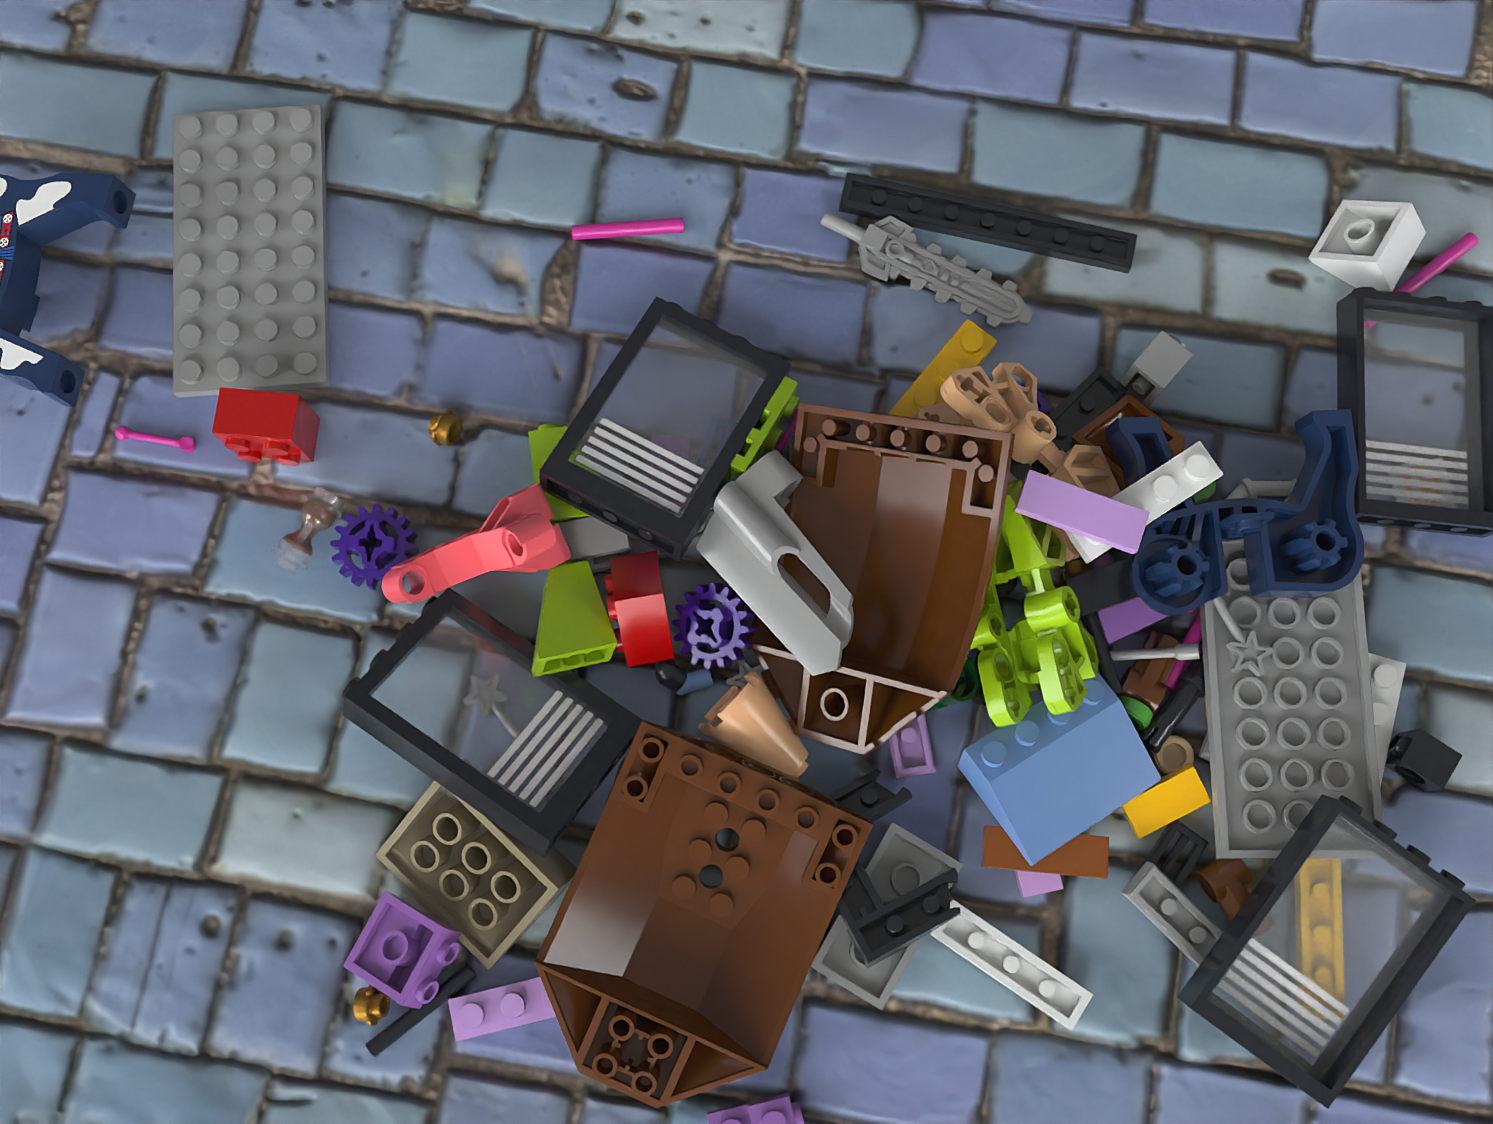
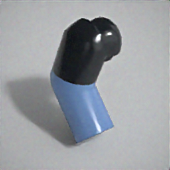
[655,659,714,695]

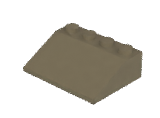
[375,759,577,970]

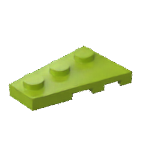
[731,376,801,481]

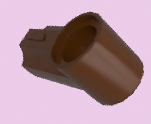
[1117,631,1179,713]
[1195,859,1275,938]

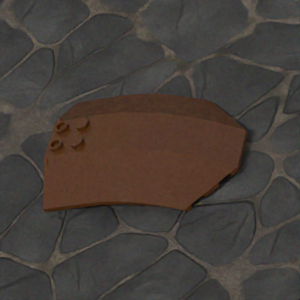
[747,403,1015,755]

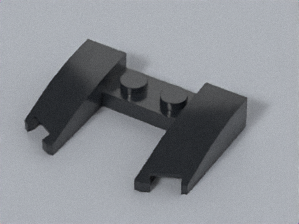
[826,769,961,969]

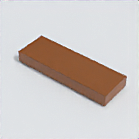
[981,825,1109,879]

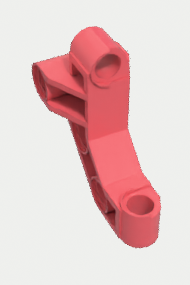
[381,483,573,604]

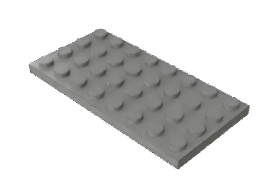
[173,104,330,398]
[1200,539,1383,859]

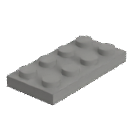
[810,822,963,1010]

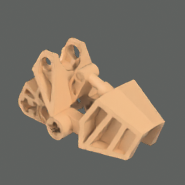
[913,362,1121,562]

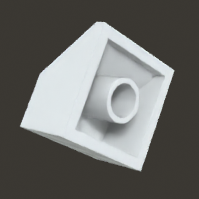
[1308,200,1426,292]

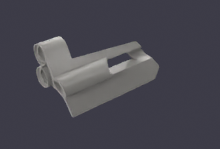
[696,450,854,676]

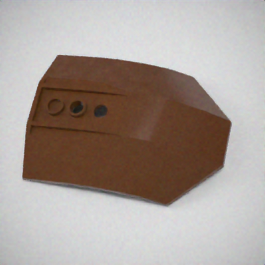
[534,720,873,1108]

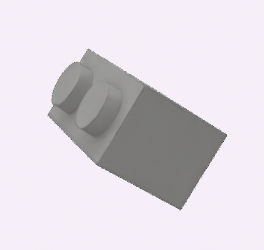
[1120,330,1193,408]

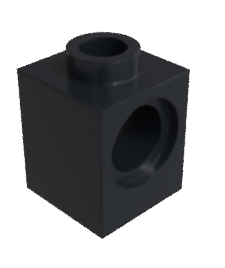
[1385,728,1463,792]

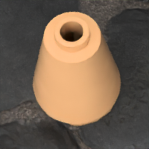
[698,670,809,778]

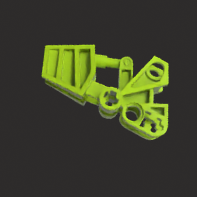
[970,479,1099,727]

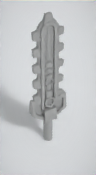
[821,211,1033,329]

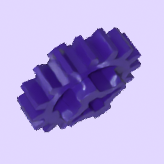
[330,504,419,590]
[672,583,757,669]

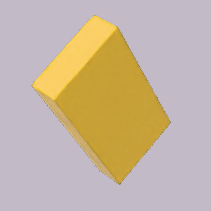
[1121,763,1211,839]

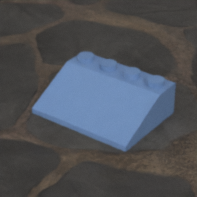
[957,672,1161,866]

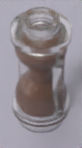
[271,486,345,573]

